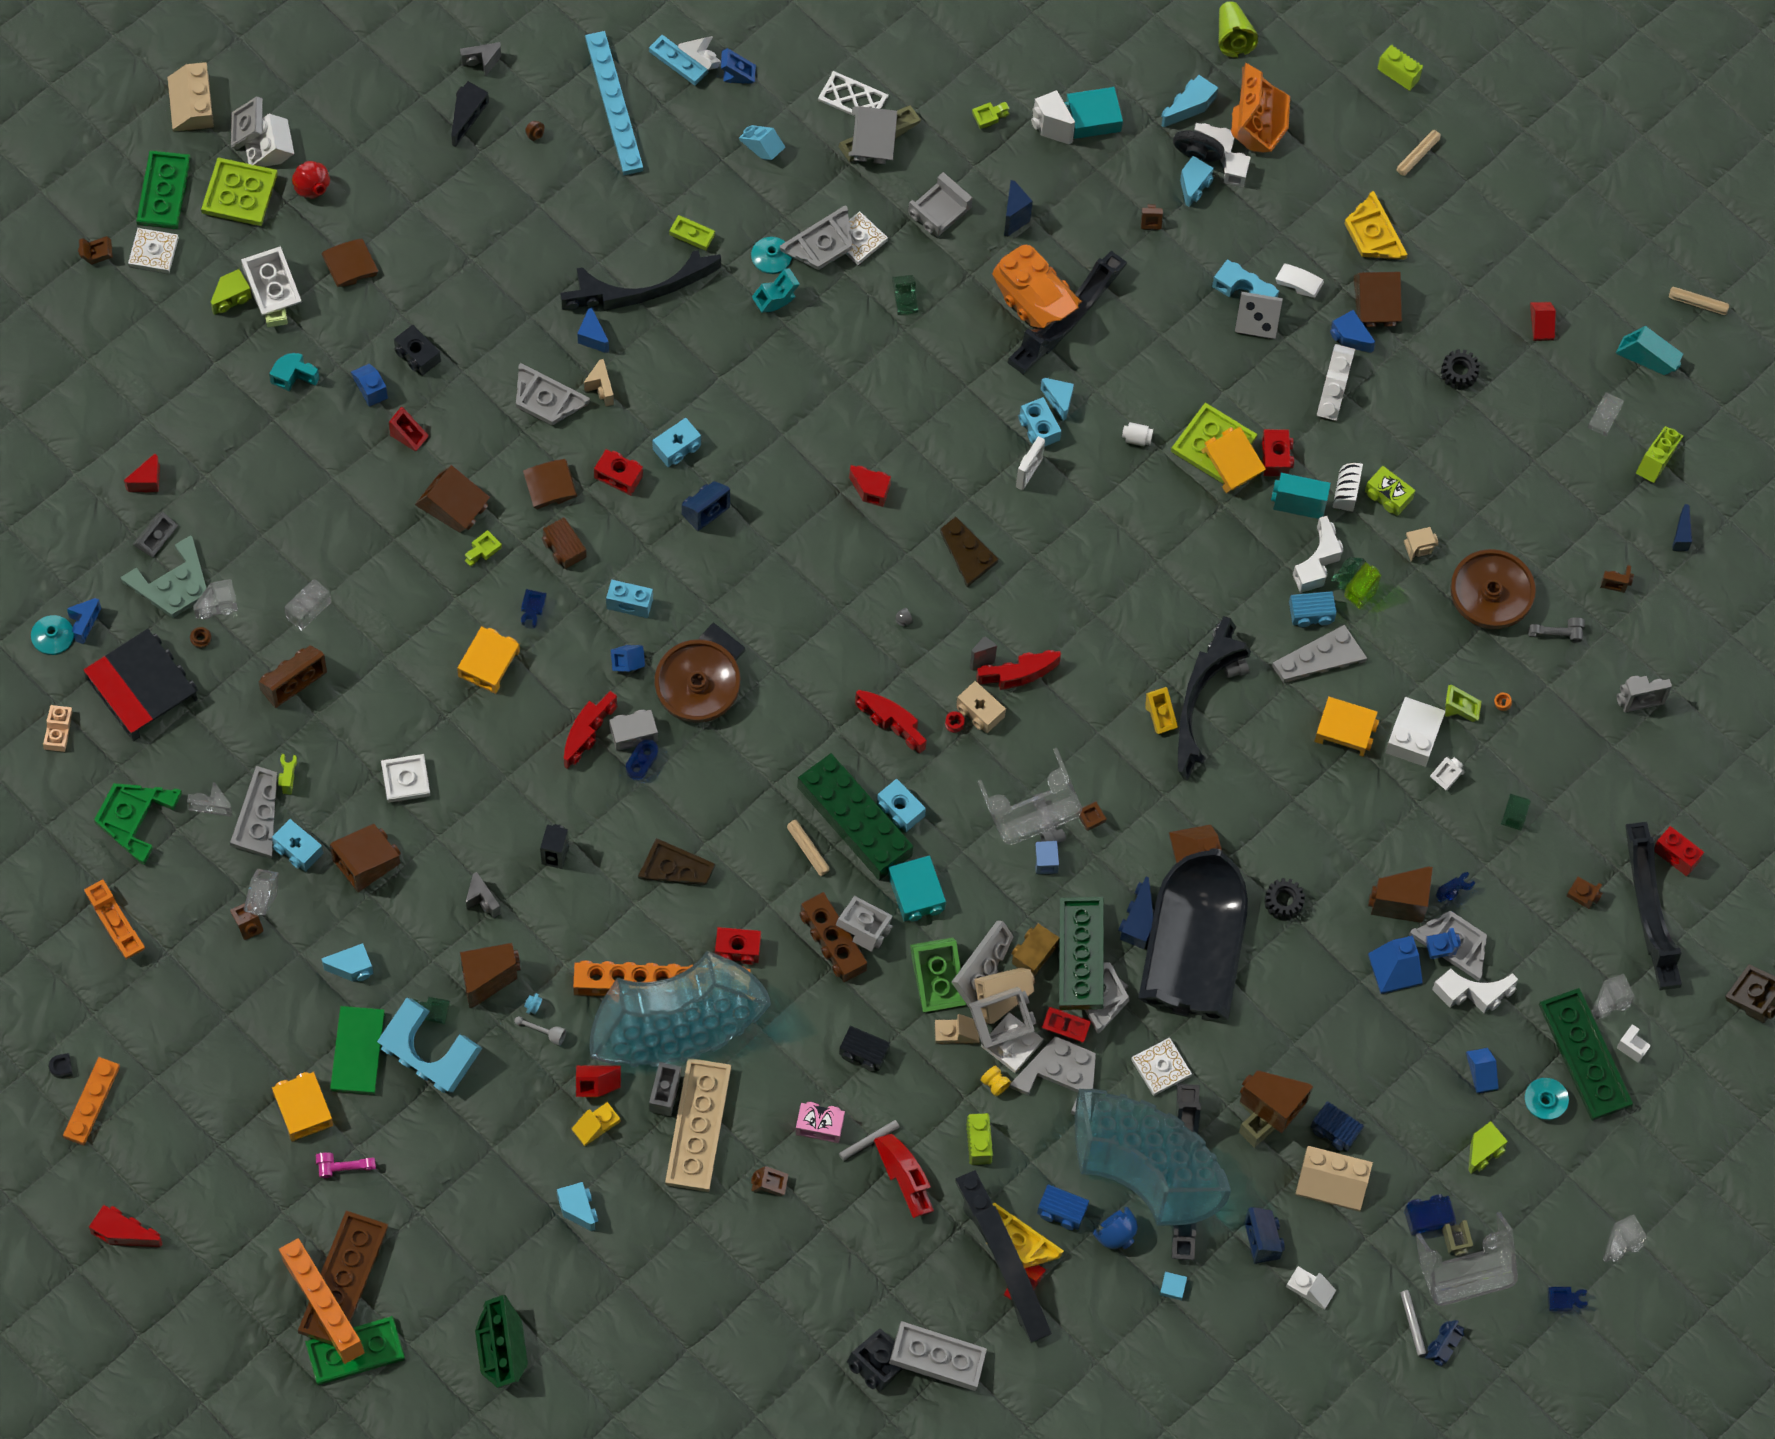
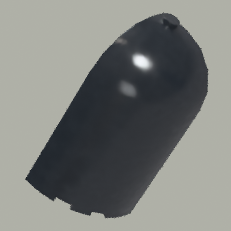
[1138,848,1248,1020]

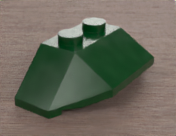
[475,1295,528,1388]

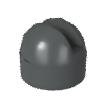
[895,608,913,626]

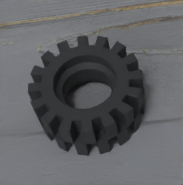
[1441,349,1480,390]
[1264,878,1305,921]

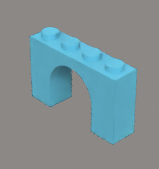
[377,998,482,1093]

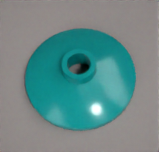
[751,237,792,274]
[31,615,74,655]
[1524,1078,1569,1120]

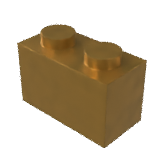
[1011,923,1059,976]

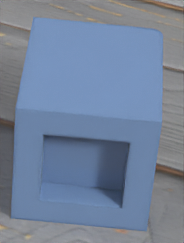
[1035,841,1059,874]

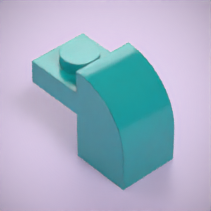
[752,268,800,313]
[269,353,319,391]

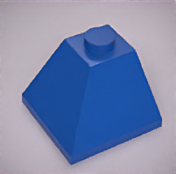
[1368,935,1423,994]

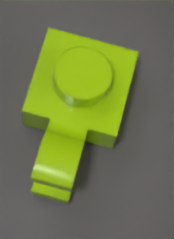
[972,102,1009,129]
[465,530,502,567]
[278,754,297,795]

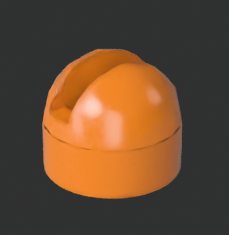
[1494,692,1512,711]

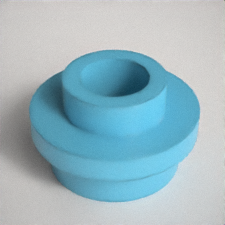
[524,993,542,1014]

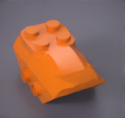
[1231,63,1290,152]
[992,245,1082,328]

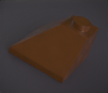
[1169,824,1221,863]

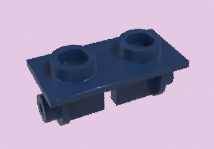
[1425,1320,1464,1367]

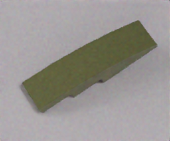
[839,105,921,162]

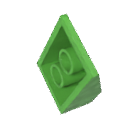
[910,938,966,1012]

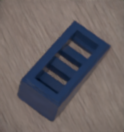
[1672,504,1692,551]

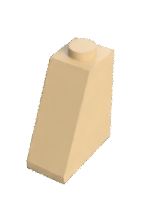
[975,968,1035,1024]

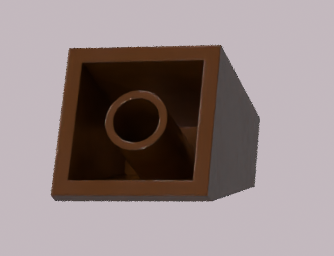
[1354,272,1402,327]
[415,465,490,533]
[330,824,401,892]
[1368,866,1433,923]
[460,943,521,1008]
[1240,1070,1313,1134]

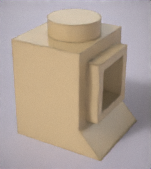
[1404,527,1438,562]

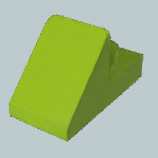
[1445,685,1481,722]

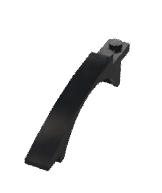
[560,250,721,311]
[1007,251,1127,375]
[1178,616,1251,781]
[1625,822,1682,991]
[1172,1084,1201,1260]
[955,1170,1052,1343]

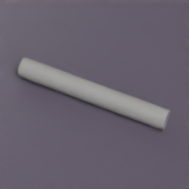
[839,1120,900,1161]
[1400,1290,1427,1357]

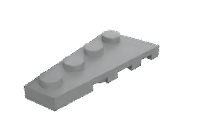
[1272,625,1367,683]
[230,766,277,859]
[952,921,1014,1007]

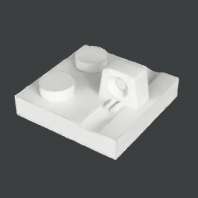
[981,1012,1043,1073]

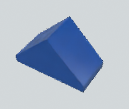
[577,308,609,353]
[1466,1048,1498,1094]

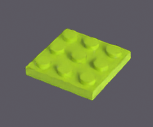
[201,158,278,226]
[1171,403,1258,483]

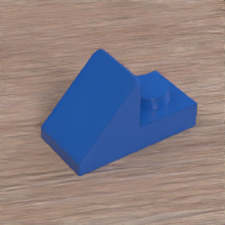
[721,48,756,84]
[67,598,101,644]

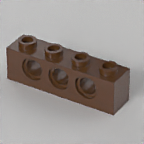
[799,892,867,982]

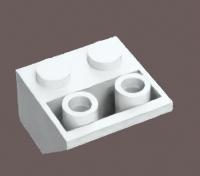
[245,114,294,167]

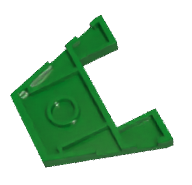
[94,783,182,865]

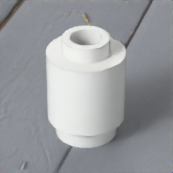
[1122,422,1153,447]

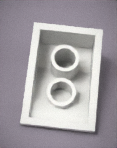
[241,246,302,316]
[1385,697,1445,767]

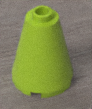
[1218,2,1258,57]

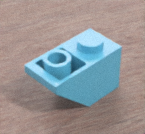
[739,125,786,160]
[1180,156,1214,207]
[557,1182,598,1231]

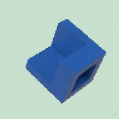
[611,645,645,671]

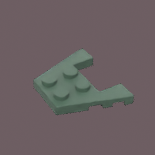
[120,535,208,618]

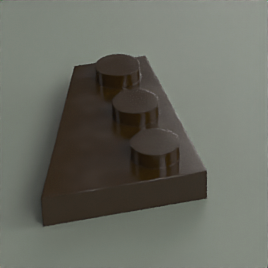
[940,516,998,587]
[638,838,716,885]

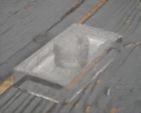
[1588,392,1624,436]

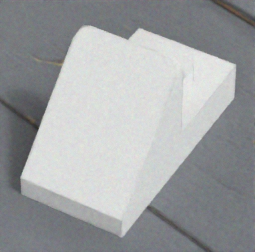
[678,36,721,70]
[1286,1266,1336,1310]

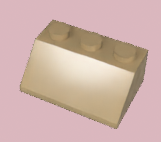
[168,62,214,132]
[1295,1146,1373,1212]

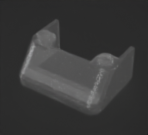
[977,748,1082,845]
[1416,1212,1518,1306]

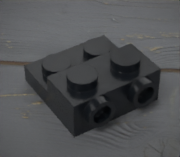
[847,1328,904,1392]

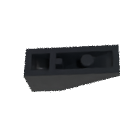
[451,81,489,147]

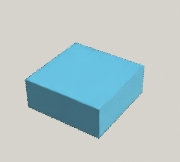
[1160,1272,1187,1301]

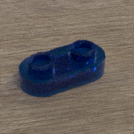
[626,739,658,780]

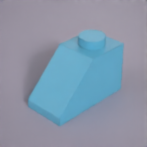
[321,943,373,982]

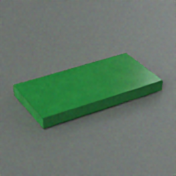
[136,150,191,229]
[330,1006,385,1095]
[305,1316,405,1386]

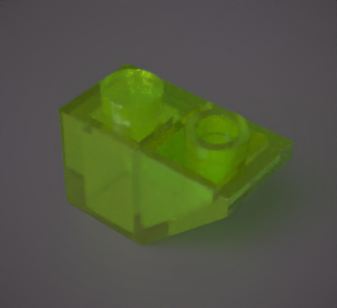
[1344,562,1381,609]

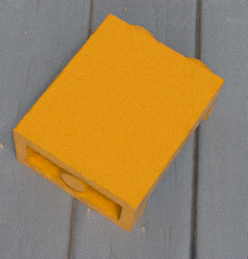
[1201,427,1266,494]
[457,626,520,694]
[1314,696,1379,756]
[272,1072,333,1142]

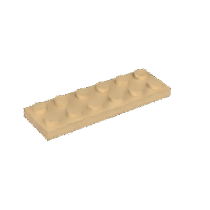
[665,1058,731,1192]

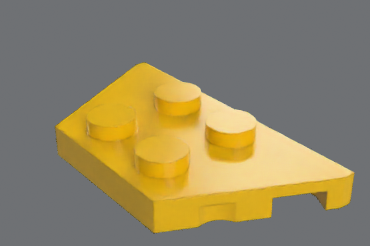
[1344,191,1408,260]
[986,1203,1064,1268]

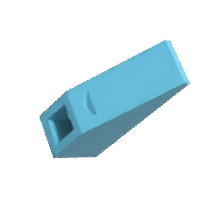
[1161,75,1218,127]

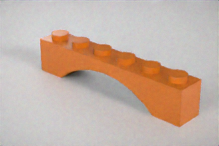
[279,1238,365,1364]

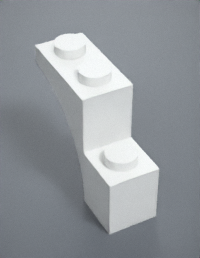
[1194,123,1250,188]
[1317,344,1355,421]
[1293,516,1343,593]
[1432,969,1518,1013]

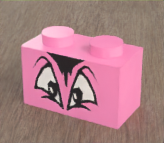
[796,1102,845,1143]

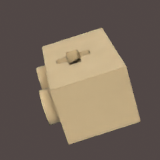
[956,681,1006,733]

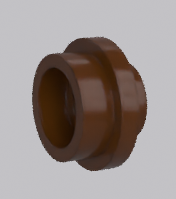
[525,121,545,141]
[190,627,212,648]

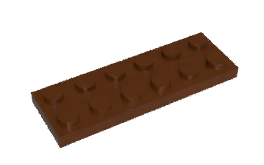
[298,1211,388,1345]

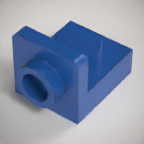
[1425,928,1461,959]

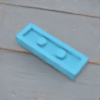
[649,35,708,85]

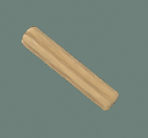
[1397,130,1441,176]
[1669,287,1729,315]
[787,820,829,876]

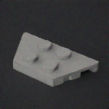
[780,205,853,270]
[516,363,590,425]
[1409,911,1487,981]
[1085,963,1129,1033]

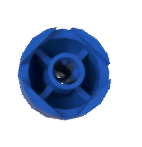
[1093,1207,1138,1249]

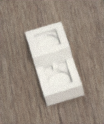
[1276,263,1324,298]

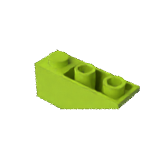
[1636,426,1683,483]

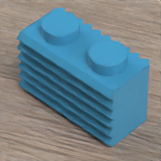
[1289,591,1336,627]

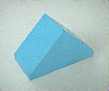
[1040,378,1074,421]

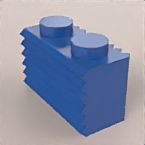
[1037,1184,1089,1230]

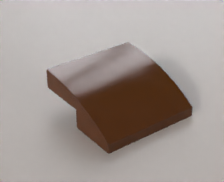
[322,238,378,287]
[523,459,577,509]

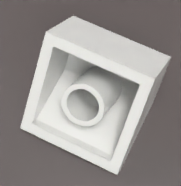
[1031,90,1075,144]

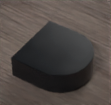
[48,1053,73,1078]

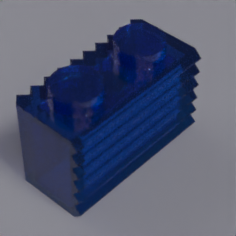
[1404,1194,1456,1235]

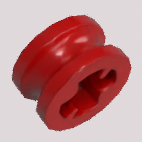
[945,711,964,733]

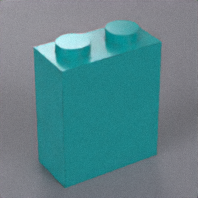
[1064,87,1123,139]
[1271,473,1331,519]
[888,855,946,921]

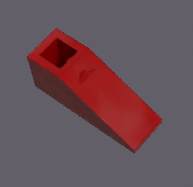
[89,1205,163,1247]

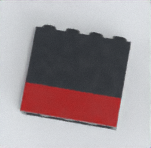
[83,629,198,742]

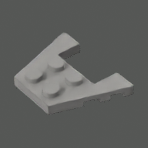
[1010,1037,1096,1121]

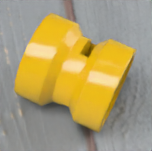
[980,1065,1011,1096]

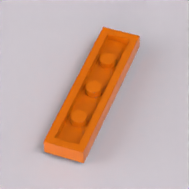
[63,1057,120,1145]

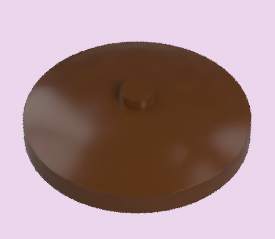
[1450,549,1536,629]
[655,639,740,723]

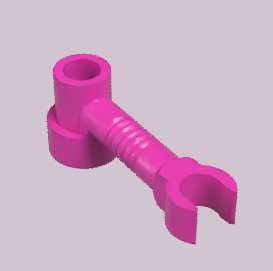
[316,1153,376,1178]

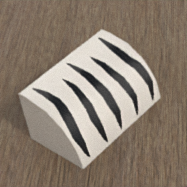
[1333,463,1363,512]

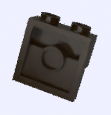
[1725,964,1775,1023]

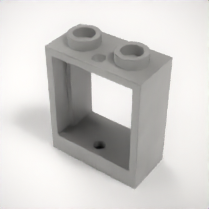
[968,987,1036,1048]

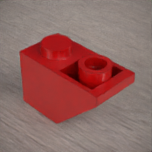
[849,465,891,507]
[576,1066,621,1097]

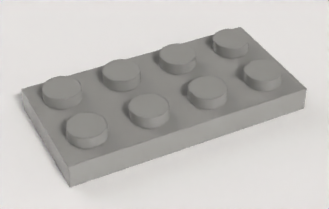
[889,1321,987,1391]

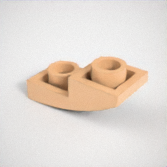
[43,705,72,752]

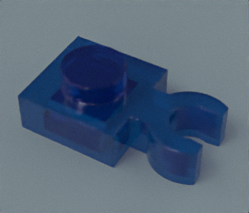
[521,589,547,628]
[1548,1287,1588,1311]

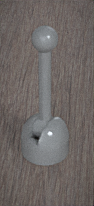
[515,1016,567,1046]

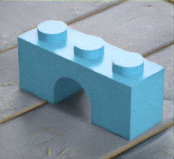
[1212,259,1279,297]

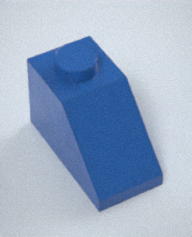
[1330,310,1375,353]
[351,364,388,406]

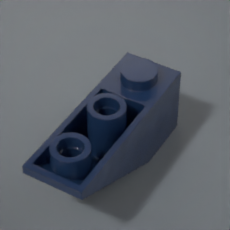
[1118,877,1153,949]

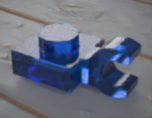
[1436,872,1475,902]

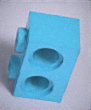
[1018,397,1061,447]

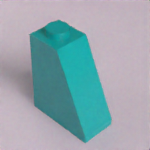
[1616,326,1683,375]

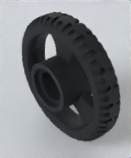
[1173,130,1225,162]

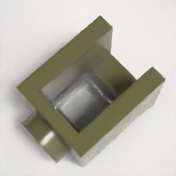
[1441,1220,1473,1256]

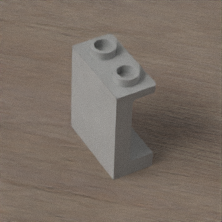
[848,106,897,164]
[908,172,973,238]

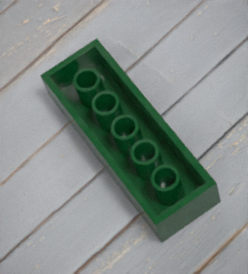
[797,753,913,880]

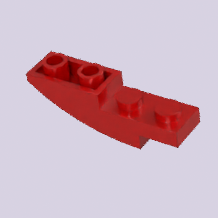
[976,650,1061,690]
[855,690,927,754]
[564,691,617,769]
[874,1134,934,1218]

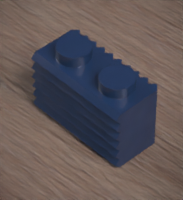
[1311,1101,1364,1152]

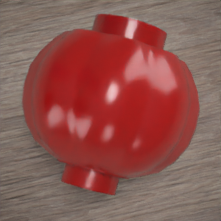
[292,161,330,199]

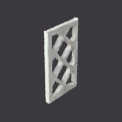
[818,71,889,115]

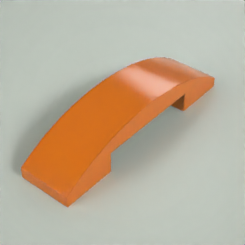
[84,879,145,959]

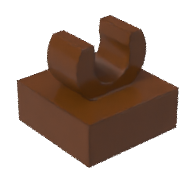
[1141,204,1163,229]
[1077,802,1106,831]

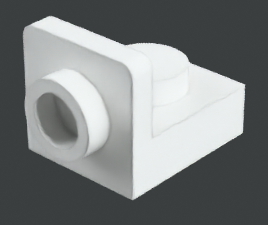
[1430,757,1465,790]

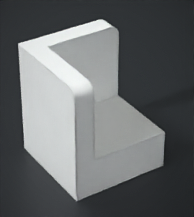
[1617,1024,1650,1063]

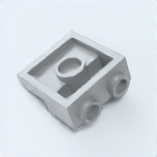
[1617,676,1672,713]
[836,896,893,952]

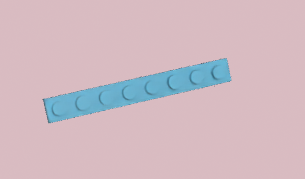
[585,31,643,175]

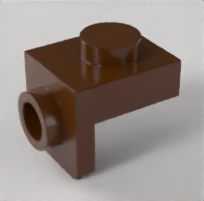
[78,236,112,265]

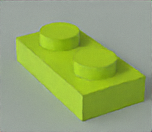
[669,215,715,251]

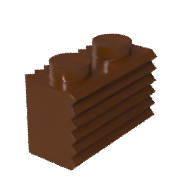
[542,517,587,569]

